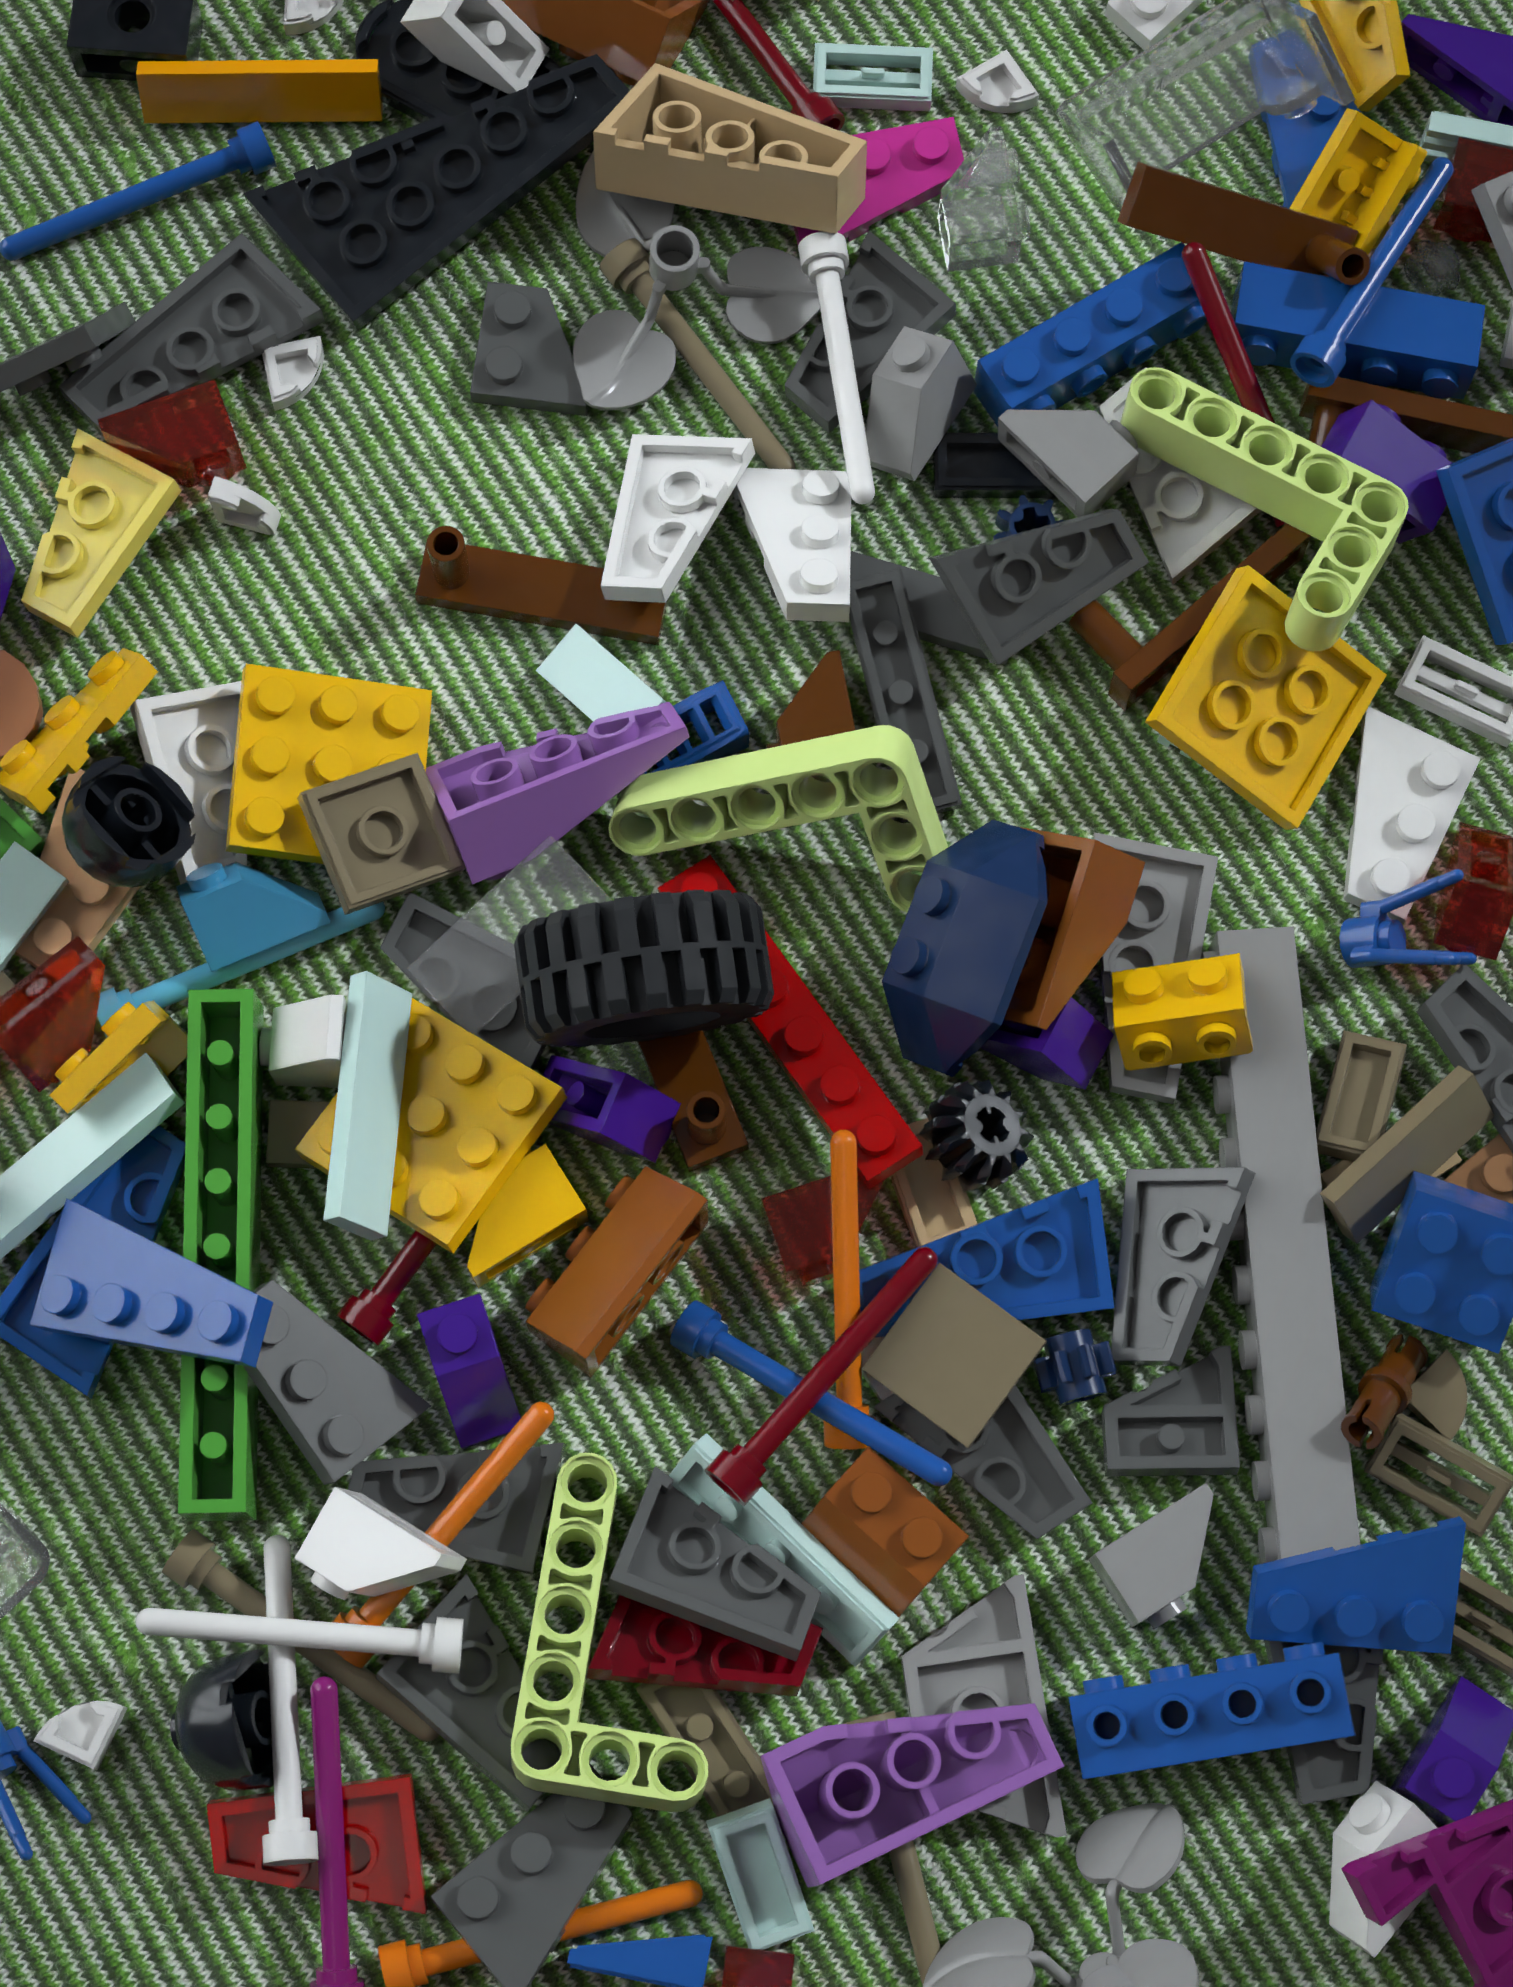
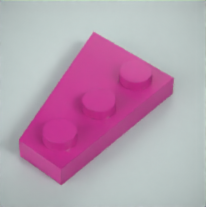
[793,117,966,245]

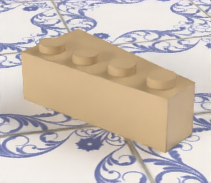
[593,63,867,234]

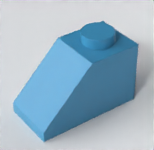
[176,862,331,972]

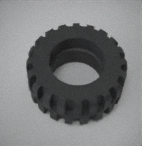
[514,890,774,1047]

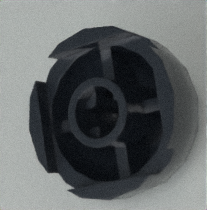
[62,756,196,888]
[170,1649,274,1790]

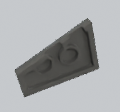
[785,231,956,433]
[874,1385,1093,1540]
[348,1443,565,1575]

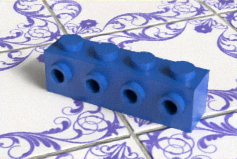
[973,242,1207,427]
[1231,262,1485,400]
[1068,1642,1356,1779]

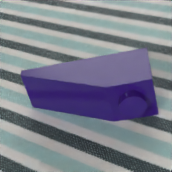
[1401,14,1513,126]

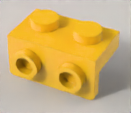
[1290,108,1427,255]
[1112,953,1253,1071]
[49,1000,187,1113]

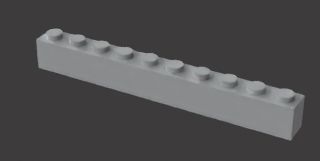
[1201,926,1360,1564]

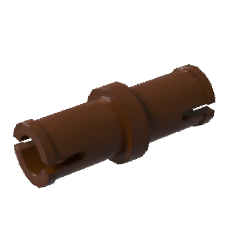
[1341,1334,1428,1449]

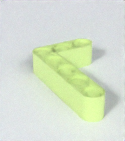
[1120,367,1409,651]
[608,725,948,913]
[511,1453,708,1812]

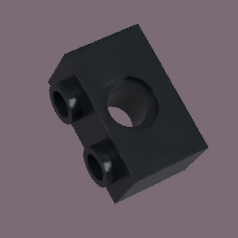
[67,0,203,81]

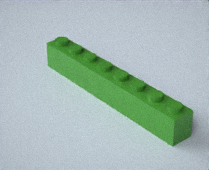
[178,989,264,1521]

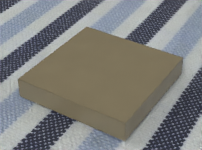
[297,753,466,915]
[861,1262,1047,1449]

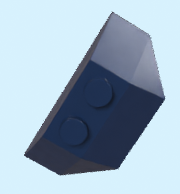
[882,820,1048,1077]

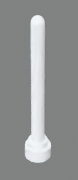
[798,231,875,504]
[262,1535,319,1866]
[136,1608,464,1674]

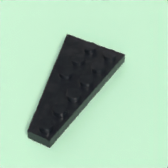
[243,54,630,331]

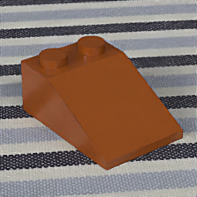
[1004,826,1146,1030]

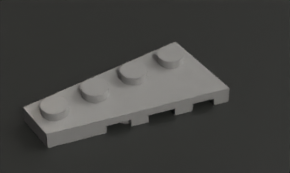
[1092,832,1218,1104]

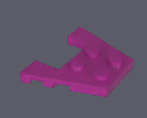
[1341,1799,1513,1987]

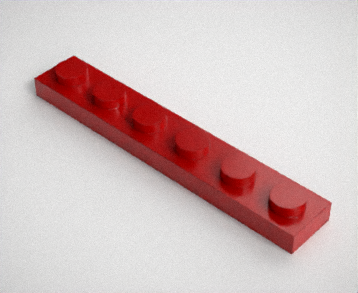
[658,855,924,1190]

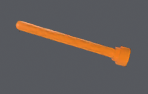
[823,1130,876,1449]
[332,1402,554,1668]
[378,1880,703,1987]

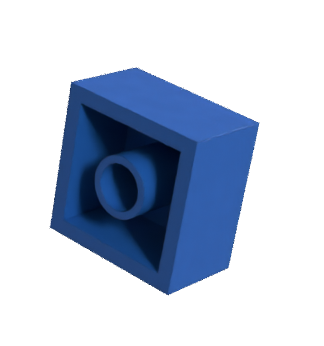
[1369,1170,1513,1354]

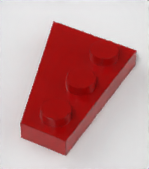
[206,1773,428,1914]

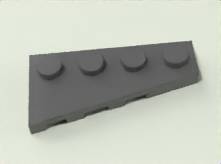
[58,233,325,437]
[1416,965,1513,1153]

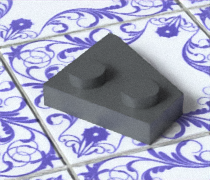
[0,302,136,396]
[1101,1346,1240,1477]

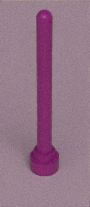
[309,1676,365,1987]

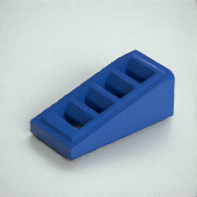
[643,680,749,774]
[567,1934,713,1987]

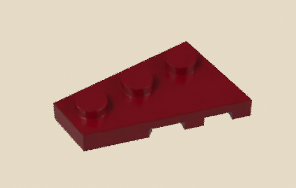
[586,1595,823,1696]

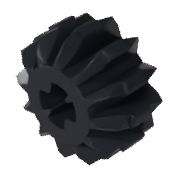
[919,1079,1034,1192]

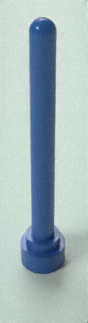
[0,121,277,261]
[1290,157,1454,388]
[670,1300,953,1486]

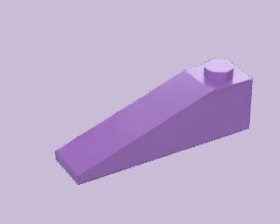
[426,701,690,884]
[760,1703,1064,1888]

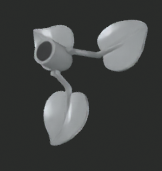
[573,150,821,410]
[923,1803,1199,1987]

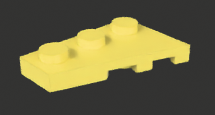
[21,428,182,638]

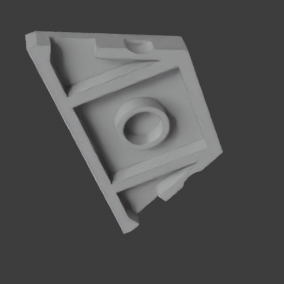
[900,1574,1067,1837]

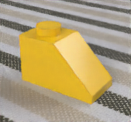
[467,1143,589,1288]

